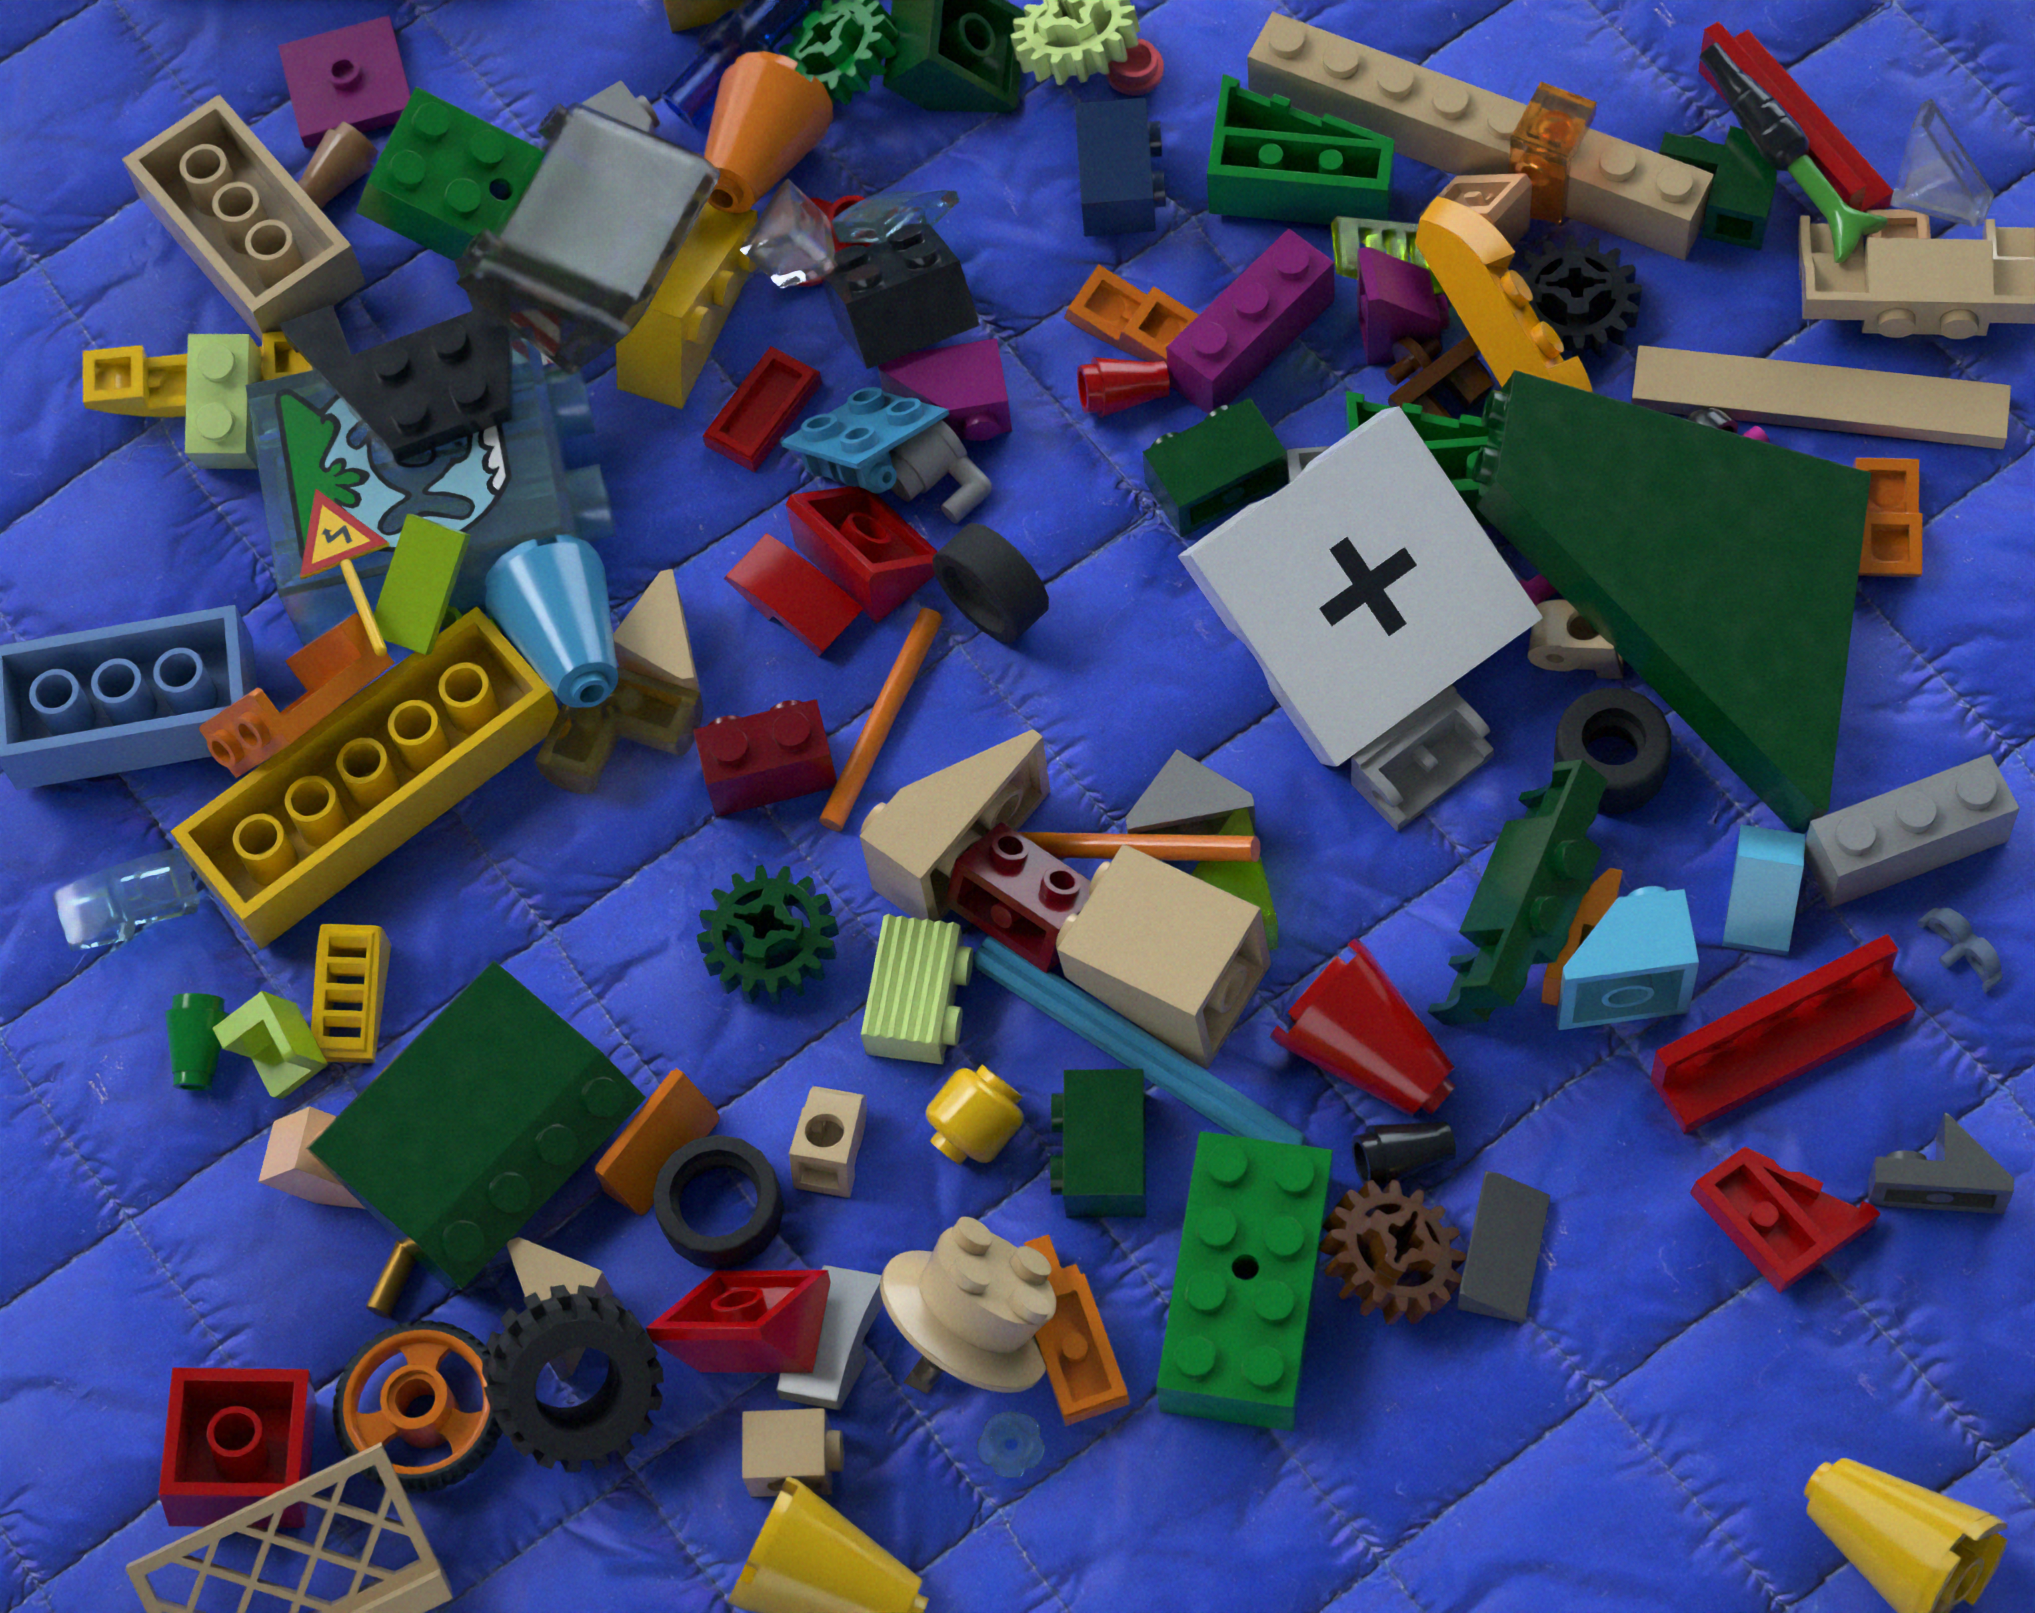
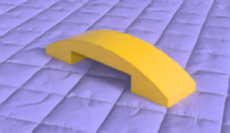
[83,331,325,417]

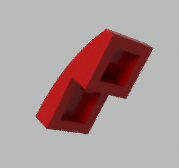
[724,533,864,657]

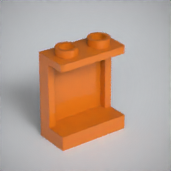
[199,612,395,778]

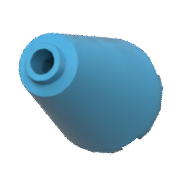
[483,535,618,708]

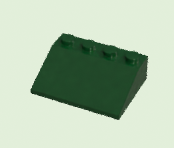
[306,961,646,1289]

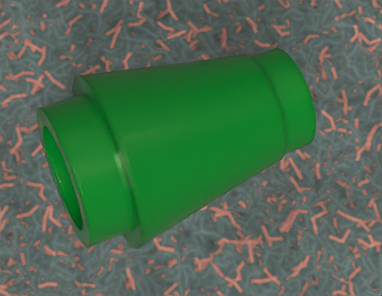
[165,993,229,1091]

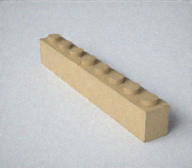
[1247,12,1714,261]

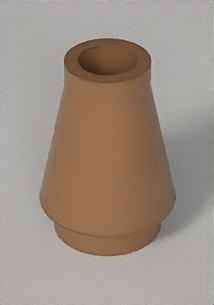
[297,121,378,210]

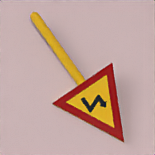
[300,489,390,657]

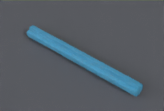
[974,936,1307,1146]

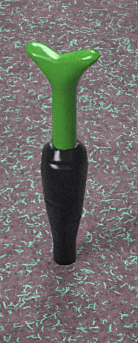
[1699,42,1888,263]

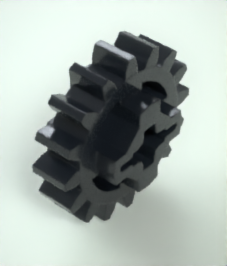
[1514,235,1642,362]

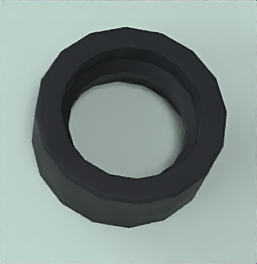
[932,523,1049,643]
[653,1135,784,1270]

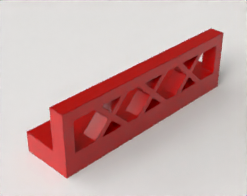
[1698,21,1895,213]
[1650,934,1917,1134]

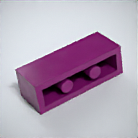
[1166,228,1335,414]

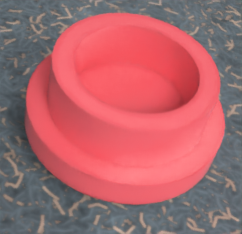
[1106,38,1164,96]

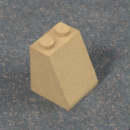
[1056,844,1271,1070]

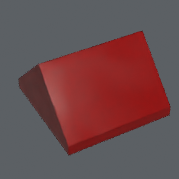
[785,486,938,624]
[646,1270,831,1373]

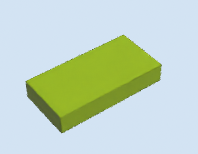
[374,514,471,655]

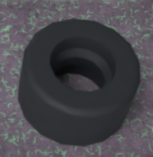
[1554,688,1671,814]

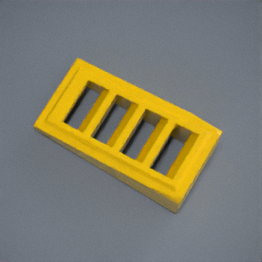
[311,924,391,1063]

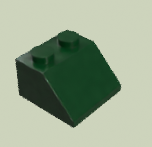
[882,0,1026,113]

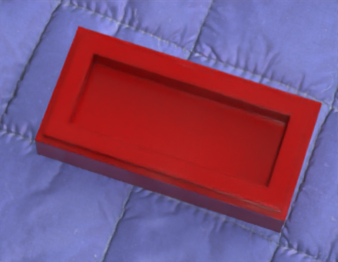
[702,346,822,473]

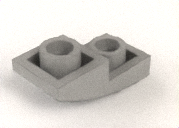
[777,1265,884,1410]

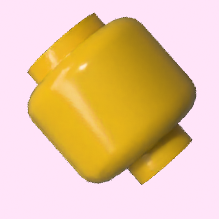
[926,1064,1024,1165]

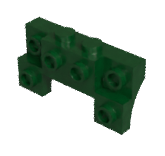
[1428,759,1608,1025]

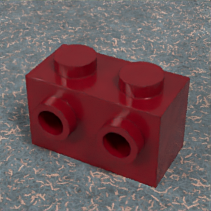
[693,699,837,817]
[944,822,1091,974]

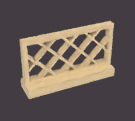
[126,1442,453,1613]

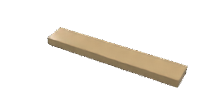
[1631,345,2011,449]

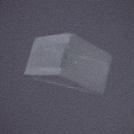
[1890,98,1994,227]
[740,179,837,288]

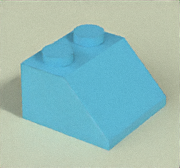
[1556,886,1699,1030]

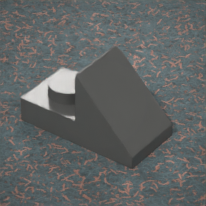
[1868,1112,2014,1214]

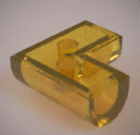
[535,667,703,794]

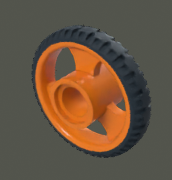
[332,1320,503,1494]

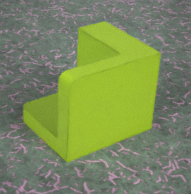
[213,991,328,1099]

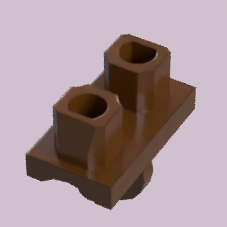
[1385,334,1495,418]

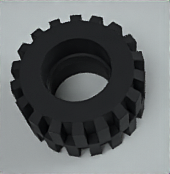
[482,1285,664,1472]

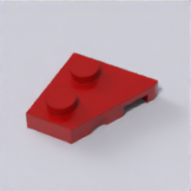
[1690,1147,1881,1293]

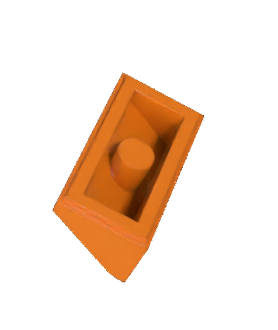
[595,1068,720,1216]

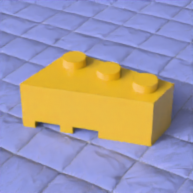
[615,191,764,409]

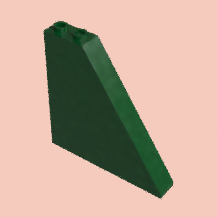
[1472,370,1871,834]

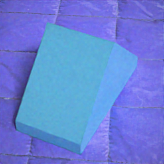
[1722,824,1805,957]

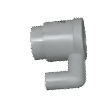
[889,420,992,524]

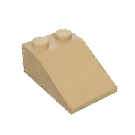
[860,729,1051,922]

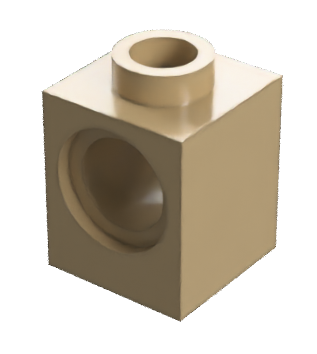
[742,1408,844,1497]

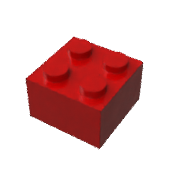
[159,1368,317,1528]

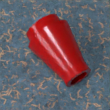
[1077,357,1170,418]

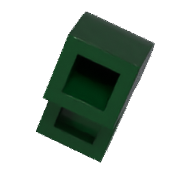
[1659,125,1777,251]

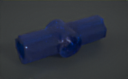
[657,0,815,129]

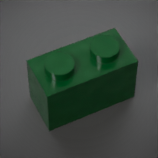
[1142,397,1288,538]
[1050,1069,1146,1218]

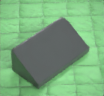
[1458,1170,1550,1323]

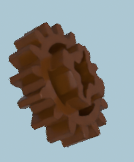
[1319,1180,1466,1325]

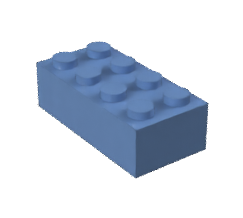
[0,605,257,790]

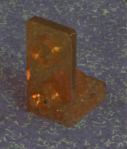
[1508,82,1597,224]

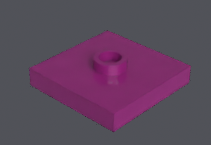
[278,16,411,148]

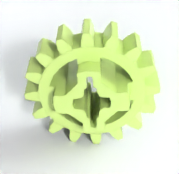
[1011,0,1140,85]

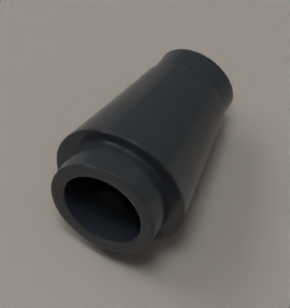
[1352,1121,1456,1190]

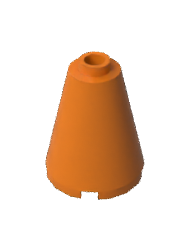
[698,51,833,214]

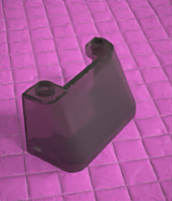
[456,102,720,376]

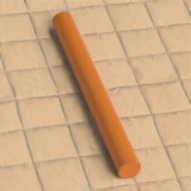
[819,608,943,832]
[1018,832,1261,862]

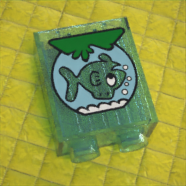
[245,321,617,647]

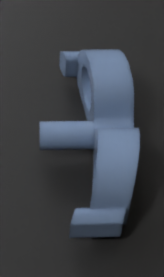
[1917,908,2003,994]

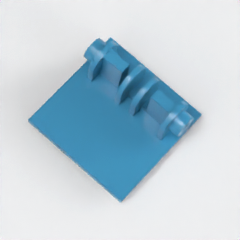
[780,387,950,494]

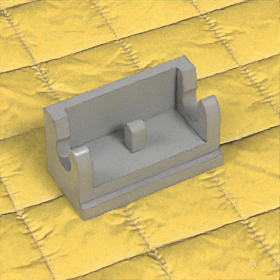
[1351,684,1494,832]

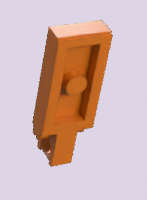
[1024,1234,1130,1426]

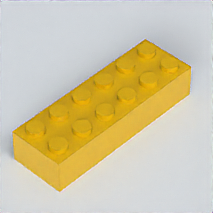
[170,606,564,950]

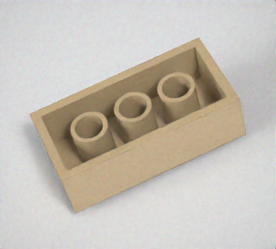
[122,95,366,341]

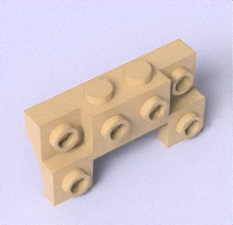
[1798,216,2035,339]

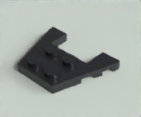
[280,241,513,463]

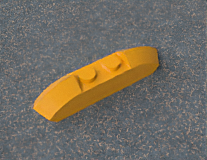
[1415,196,1593,392]

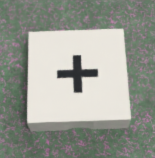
[1178,406,1543,767]

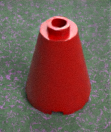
[1270,938,1456,1117]

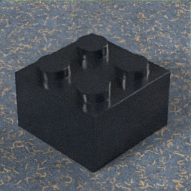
[817,223,980,369]

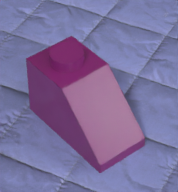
[1357,247,1450,365]
[878,338,1012,441]

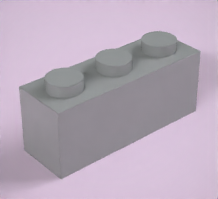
[1804,754,2020,908]

